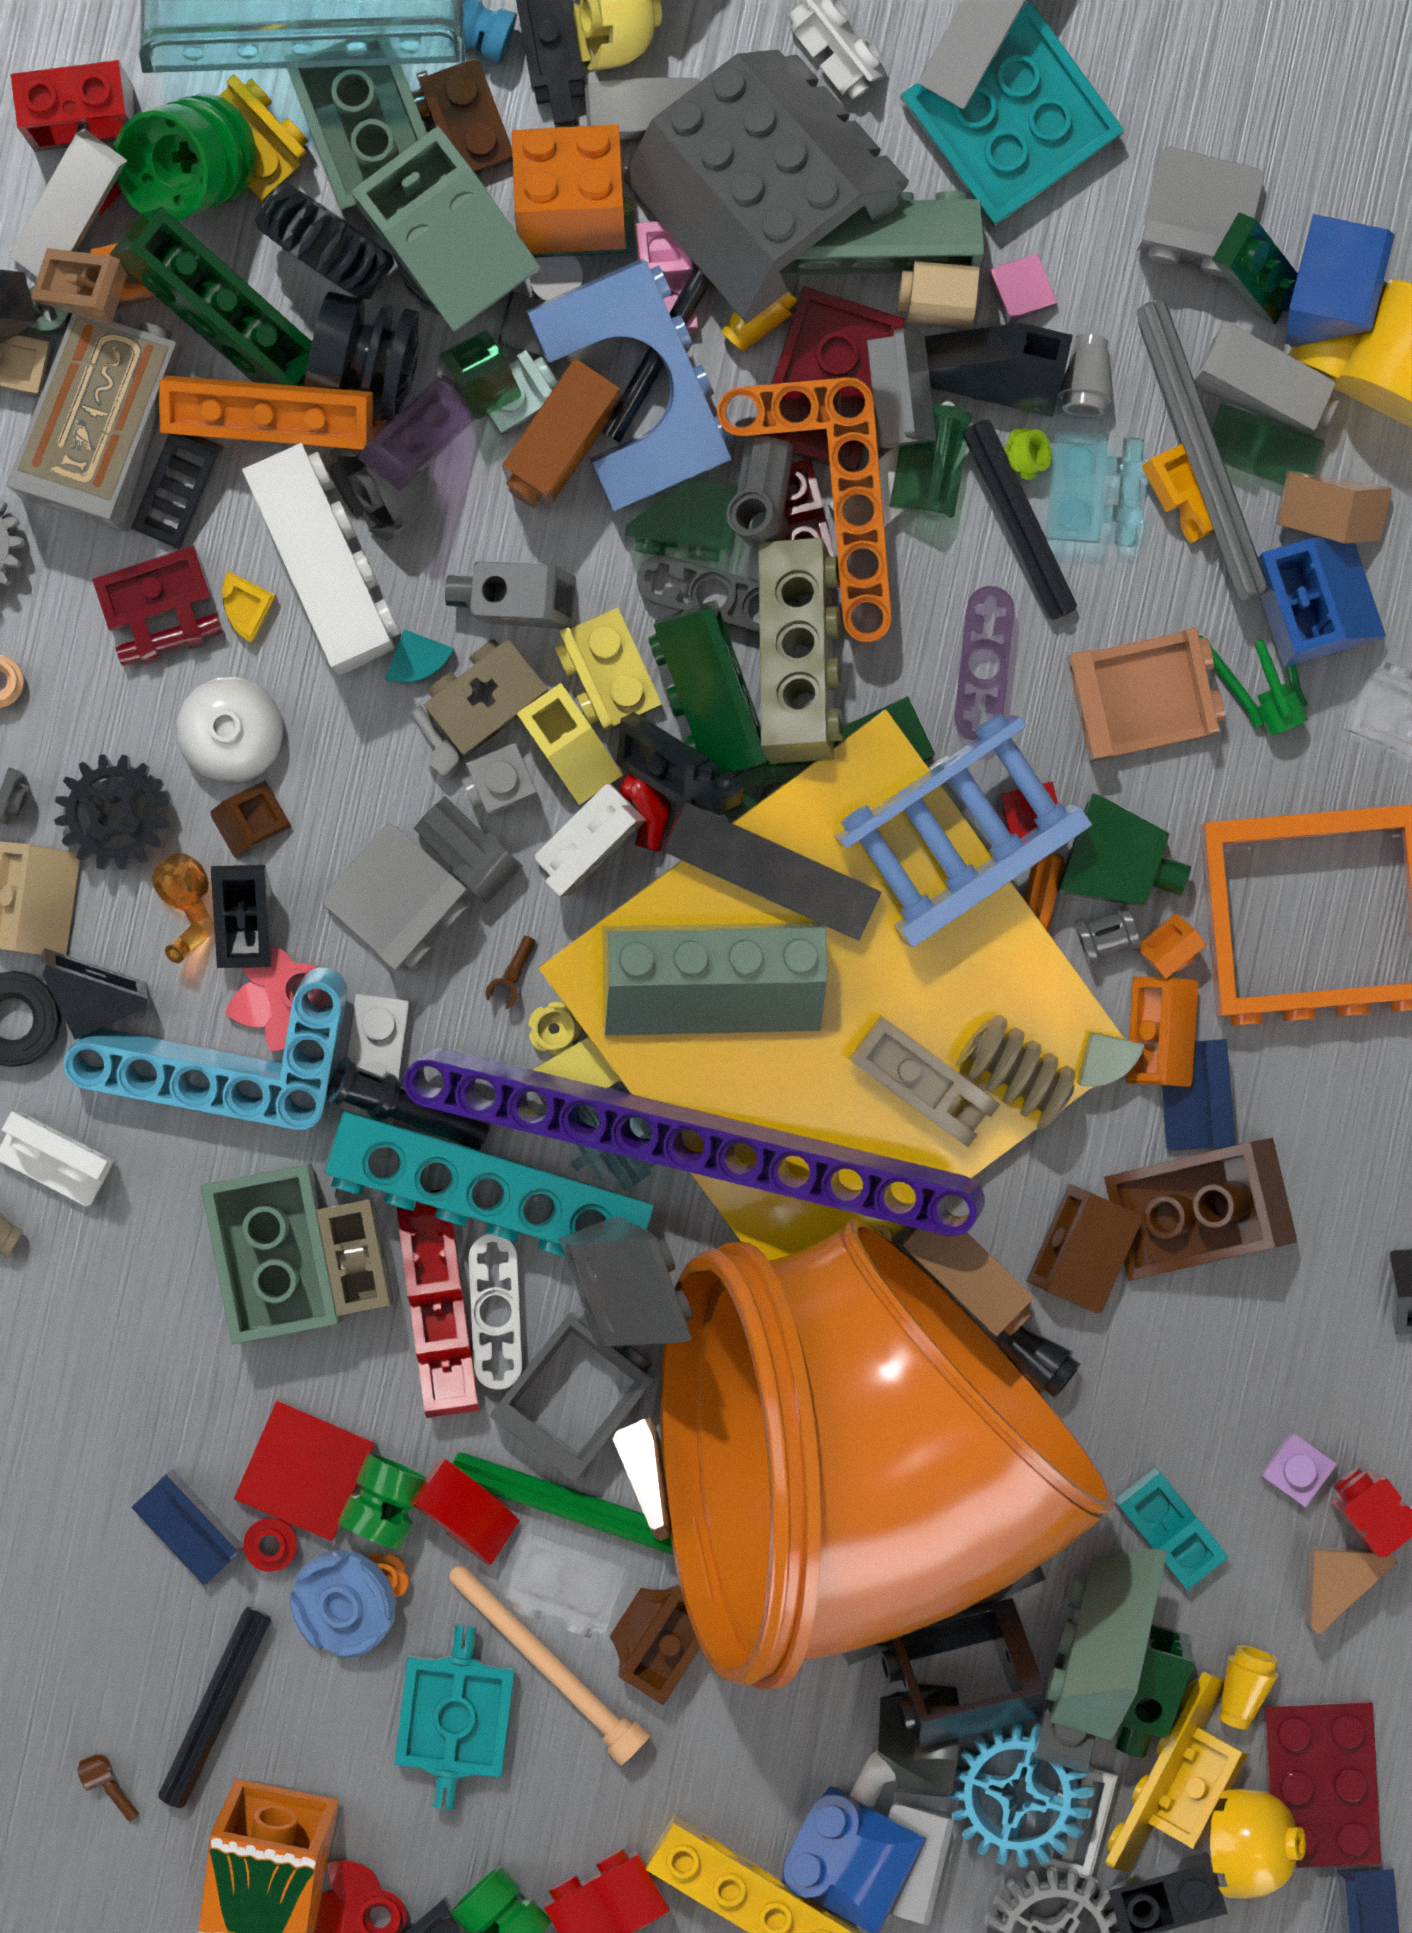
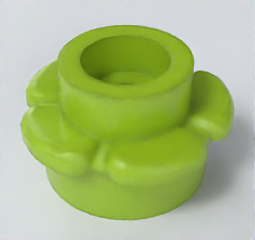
[1004,428,1052,480]

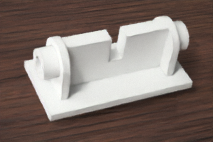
[788,0,888,101]

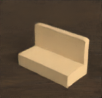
[0,841,80,955]

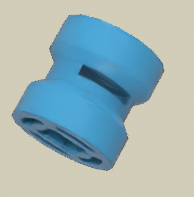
[449,0,517,64]

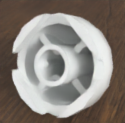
[176,677,284,783]

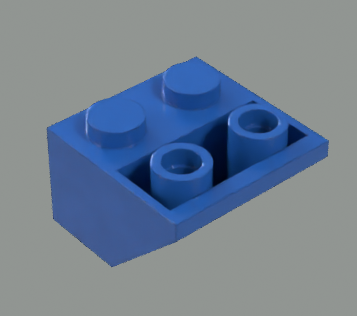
[1258,537,1386,668]

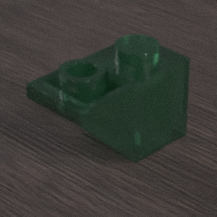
[625,479,738,562]

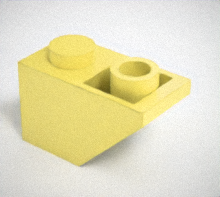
[517,683,623,806]

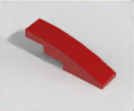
[396,1189,479,1418]

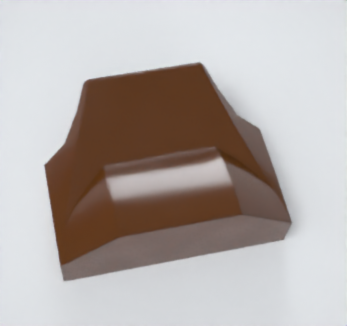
[609,1584,701,1706]

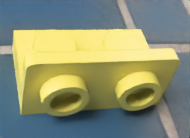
[554,607,662,732]

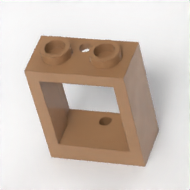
[898,1227,1034,1337]

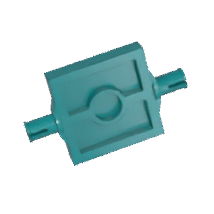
[394,1624,515,1810]

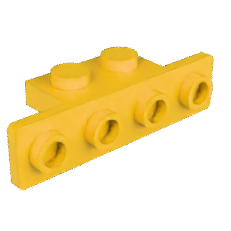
[1105,1672,1249,1872]

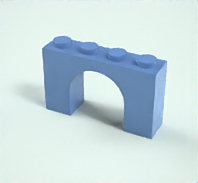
[525,258,735,511]

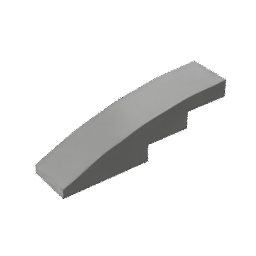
[917,0,1028,109]

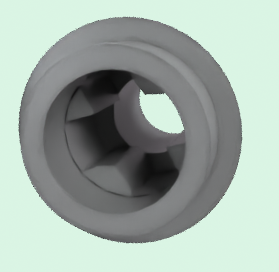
[1059,334,1111,417]

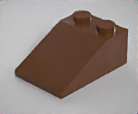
[1104,1138,1298,1281]

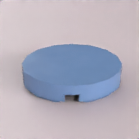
[290,1549,396,1658]

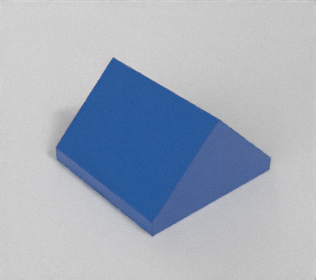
[1285,214,1395,347]

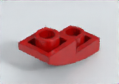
[410,1459,520,1565]

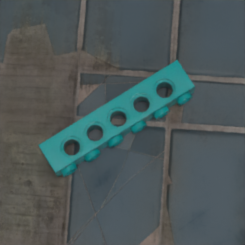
[323,1109,654,1256]

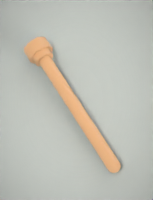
[449,1566,651,1766]

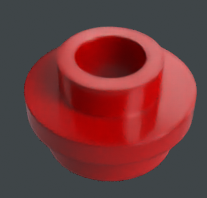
[243,1517,298,1572]

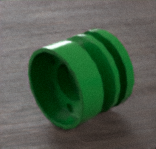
[114,93,257,221]

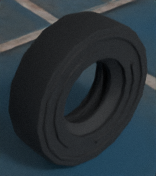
[0,971,62,1067]

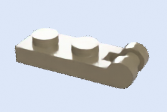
[848,1015,1000,1147]

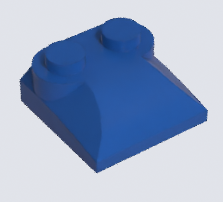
[781,1786,927,1933]

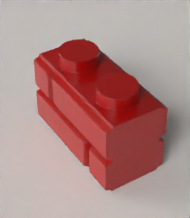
[1331,1467,1412,1558]

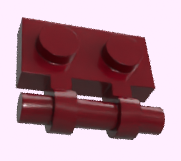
[92,545,224,667]

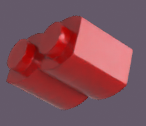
[544,1848,670,1933]

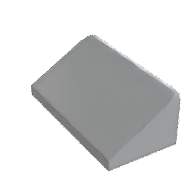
[889,1803,954,1925]

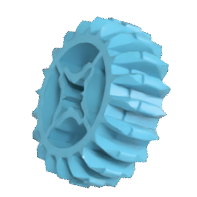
[948,1721,1095,1868]

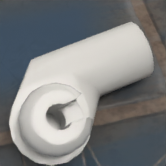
[850,1750,896,1807]

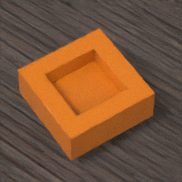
[1137,913,1207,979]

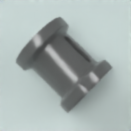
[1074,903,1141,966]

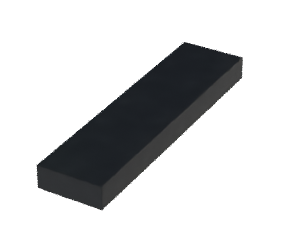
[661,801,882,941]

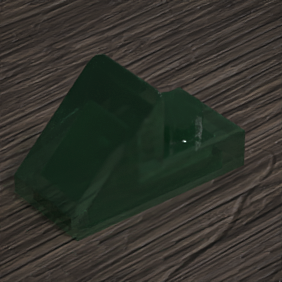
[440,329,521,420]

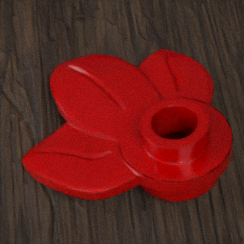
[315,1859,407,1933]

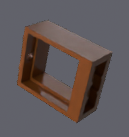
[502,358,621,508]

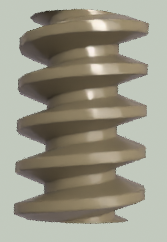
[956,1015,1075,1130]

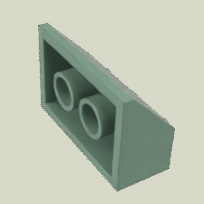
[1045,1548,1167,1740]

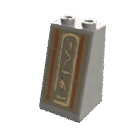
[6,313,182,531]

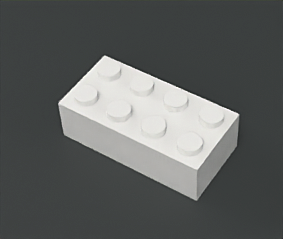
[242,443,401,676]

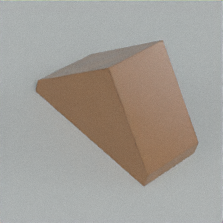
[31,248,127,325]
[1276,471,1392,544]
[1305,1546,1397,1635]

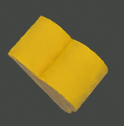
[1287,279,1412,428]

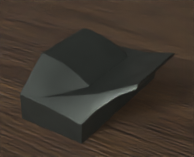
[877,1684,960,1797]

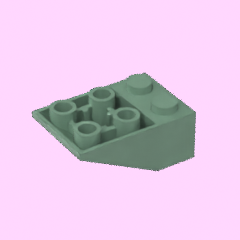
[351,126,541,333]

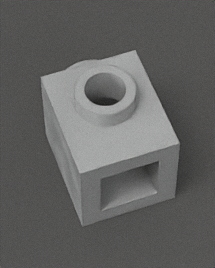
[461,742,539,816]

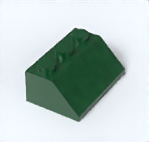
[648,599,767,773]

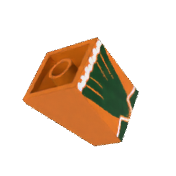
[198,1778,340,1933]

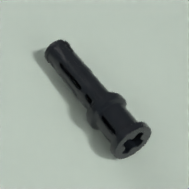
[327,1057,490,1150]

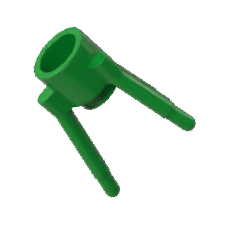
[1198,635,1308,737]

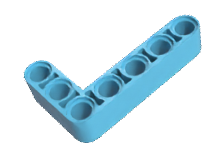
[63,968,347,1130]

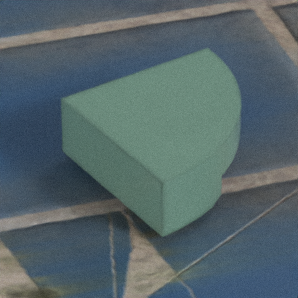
[1077,1031,1144,1086]

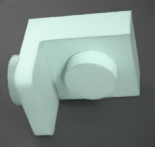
[473,350,558,435]

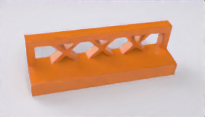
[159,375,385,450]

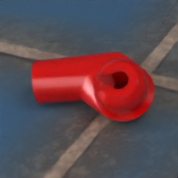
[620,774,671,852]

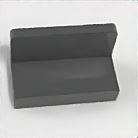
[867,328,937,449]

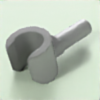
[410,706,463,780]

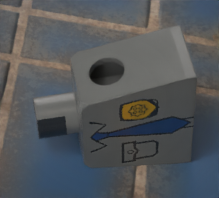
[445,561,576,629]

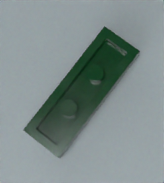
[1212,212,1298,325]

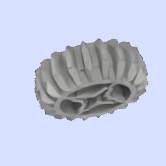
[984,1865,1120,1933]

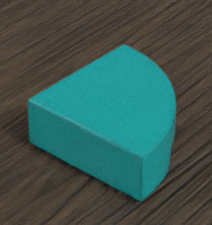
[384,629,454,684]

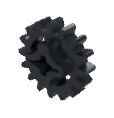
[54,754,172,870]

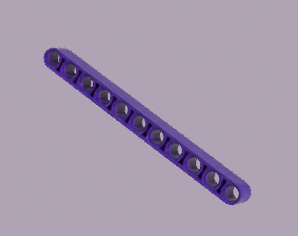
[404,1048,985,1236]

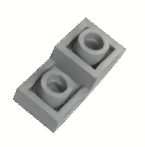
[584,77,699,140]

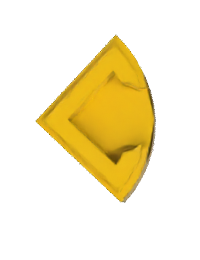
[222,571,277,644]

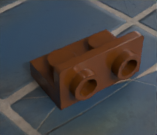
[411,57,513,175]

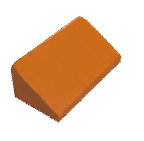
[1126,977,1198,1087]

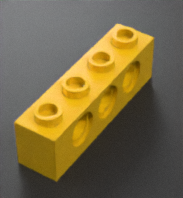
[646,1814,858,1933]

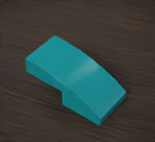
[1115,1466,1229,1591]

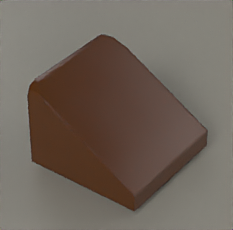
[210,780,292,857]

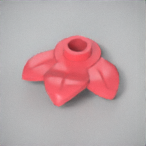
[225,947,330,1051]

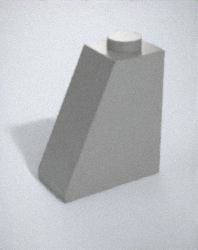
[1194,321,1339,438]

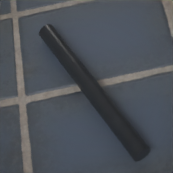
[601,266,711,443]

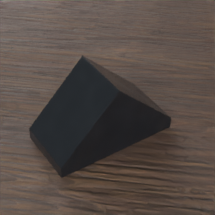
[211,865,272,968]
[41,948,148,1040]

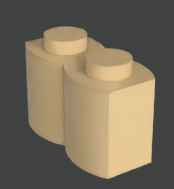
[897,260,979,329]

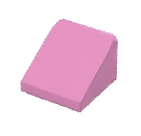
[988,254,1058,324]

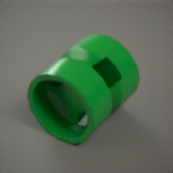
[337,1453,427,1550]
[450,1865,551,1933]

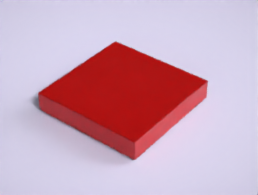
[234,1399,376,1542]

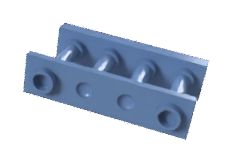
[834,713,1092,947]

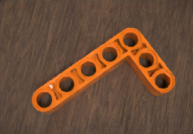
[717,377,892,642]

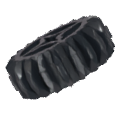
[255,184,395,299]

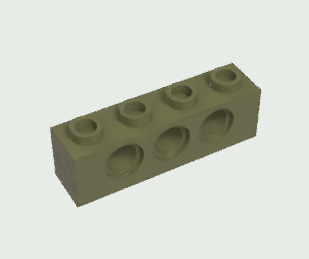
[759,538,843,764]

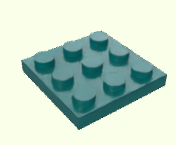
[900,1,1125,228]

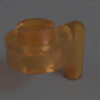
[152,853,214,964]

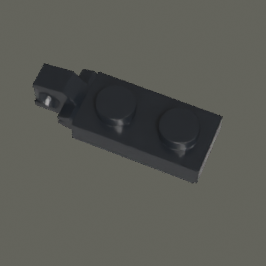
[516,0,585,128]
[617,712,745,815]

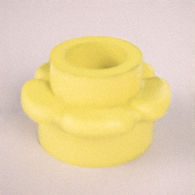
[528,1002,581,1055]

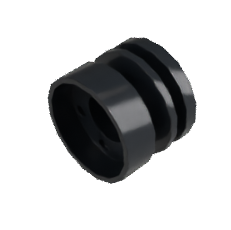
[304,291,420,422]

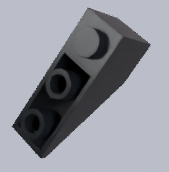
[925,323,1073,417]

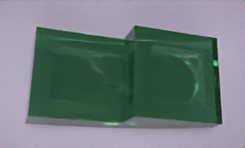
[1212,403,1326,486]

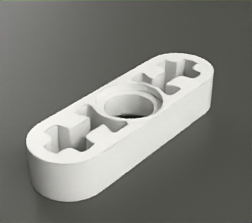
[469,1234,523,1390]

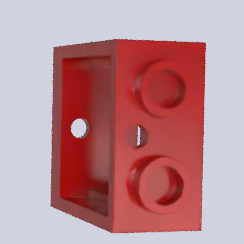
[10,60,137,152]

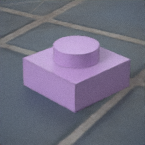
[1260,1431,1337,1507]

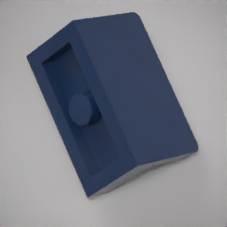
[1161,1039,1235,1150]
[131,1469,244,1586]
[1337,1866,1399,1933]

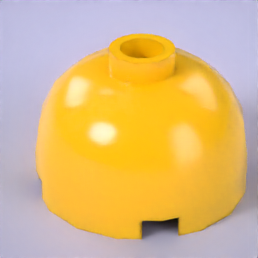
[1210,1789,1306,1899]

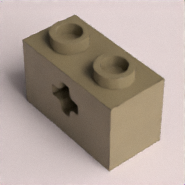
[424,638,549,758]
[316,1198,394,1316]

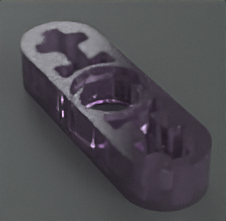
[953,586,1015,741]

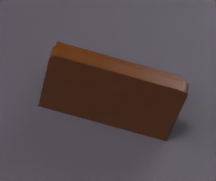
[1026,1184,1142,1313]

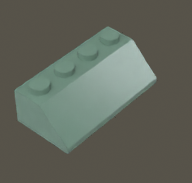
[779,191,984,275]
[602,922,827,1035]

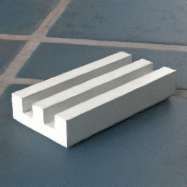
[1037,1766,1118,1878]

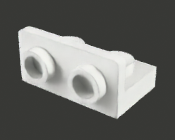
[535,784,647,897]
[0,1111,115,1206]

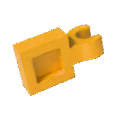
[1141,444,1214,543]

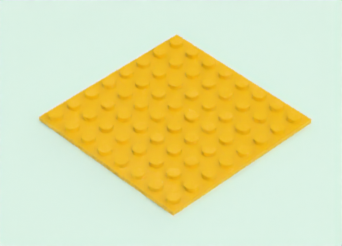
[538,710,1125,1261]

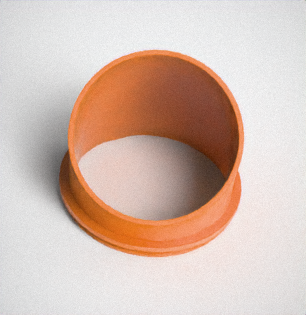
[660,1218,1115,1690]

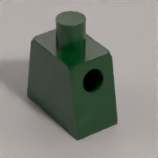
[1057,793,1191,907]
[1115,1624,1194,1758]

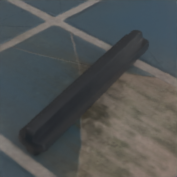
[962,419,1077,620]
[158,1607,271,1809]

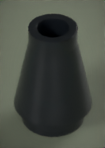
[999,1325,1081,1398]

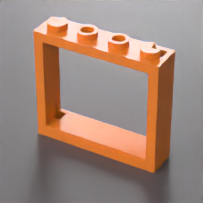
[1199,804,1412,1026]

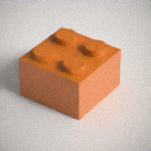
[512,124,626,254]

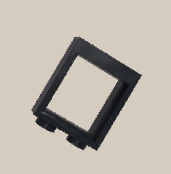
[880,1598,1046,1748]

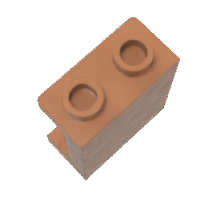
[1066,627,1225,762]

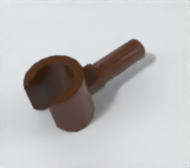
[485,935,536,1009]
[77,1754,139,1821]

